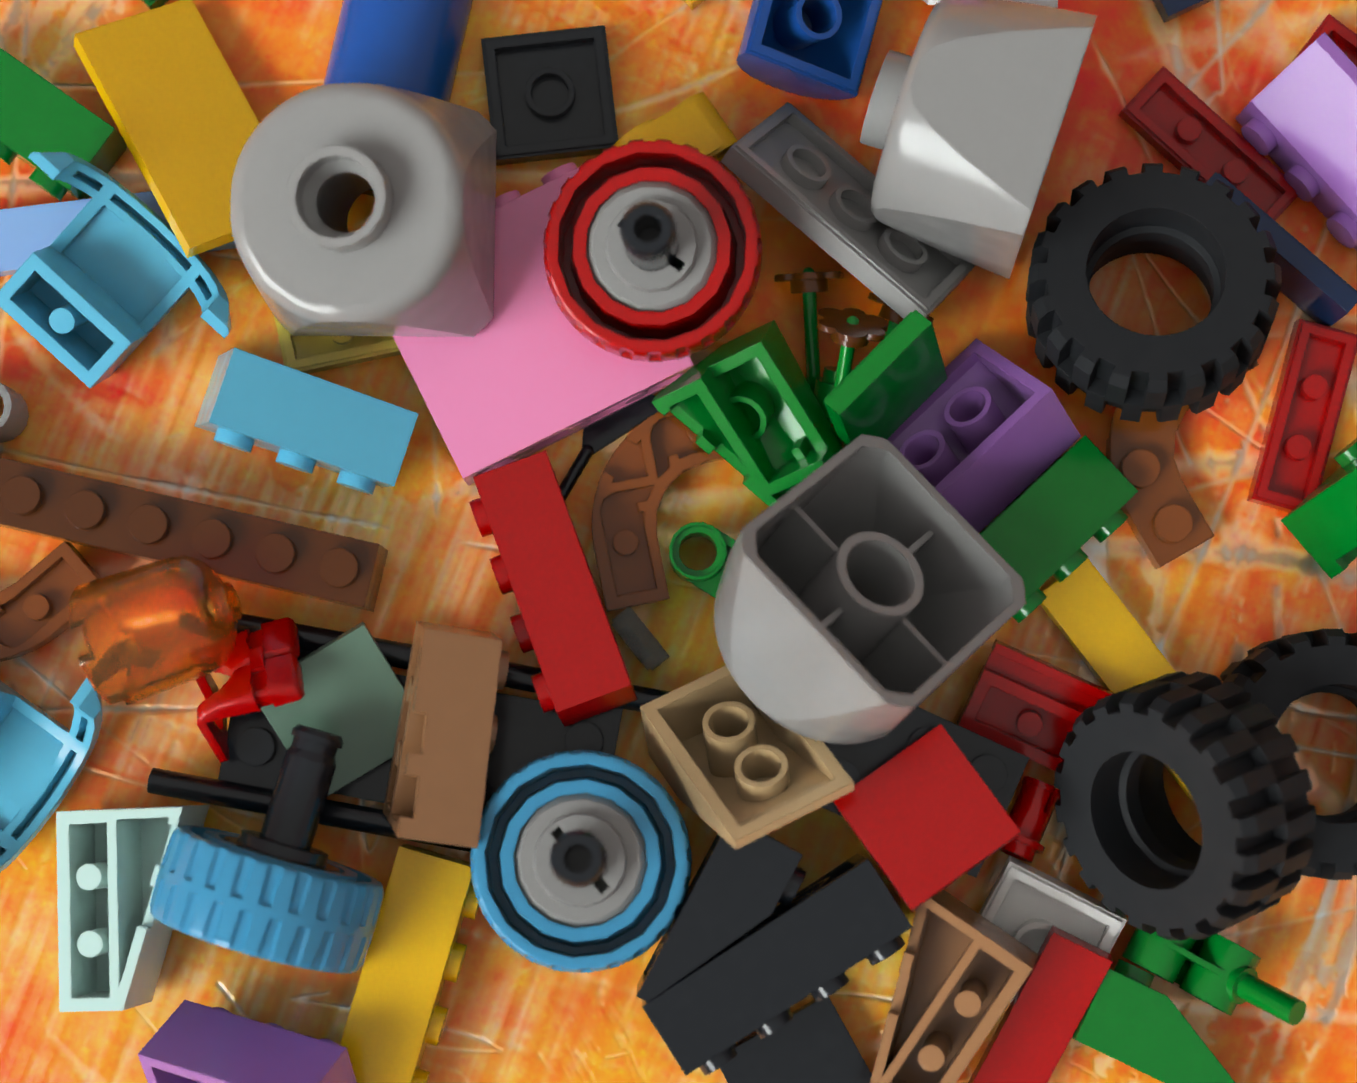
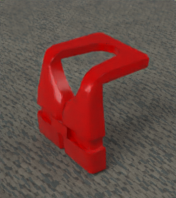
[194,617,305,763]

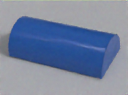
[323,0,473,102]
[736,0,883,100]

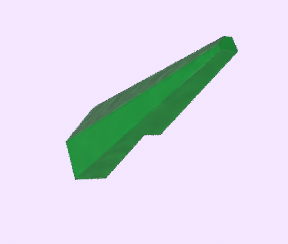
[652,320,843,507]

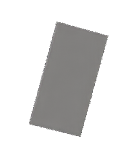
[721,102,976,319]

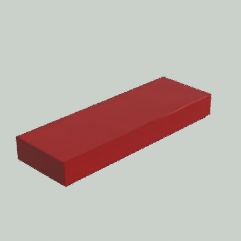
[1118,66,1298,221]
[1247,318,1357,513]
[968,925,1113,1083]

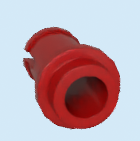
[999,776,1060,863]

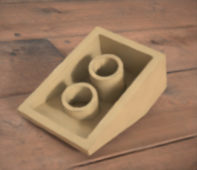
[640,665,855,850]

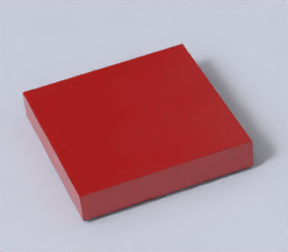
[833,724,1021,912]

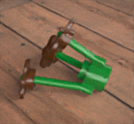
[774,267,934,423]

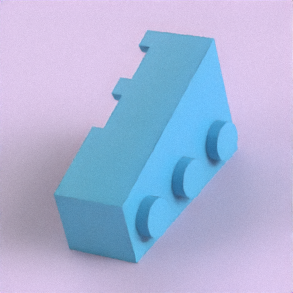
[194,347,419,495]

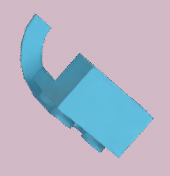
[0,152,232,389]
[0,675,103,873]

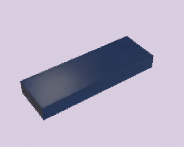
[1205,172,1357,327]

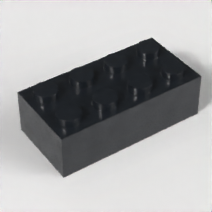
[642,853,912,1076]

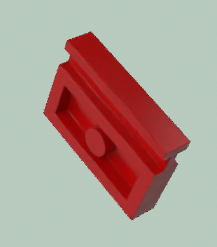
[957,639,1114,771]

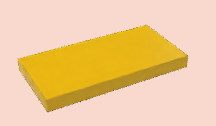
[73,0,260,258]

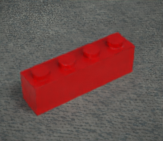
[469,450,638,727]

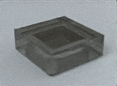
[611,606,670,673]

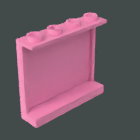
[393,162,694,486]

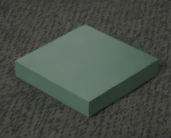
[260,622,404,797]

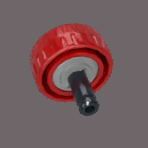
[543,139,762,362]

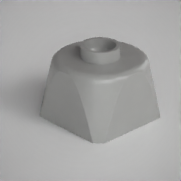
[860,0,1097,279]
[230,83,497,337]
[714,434,1026,745]

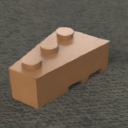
[383,621,509,849]
[870,890,1039,1083]

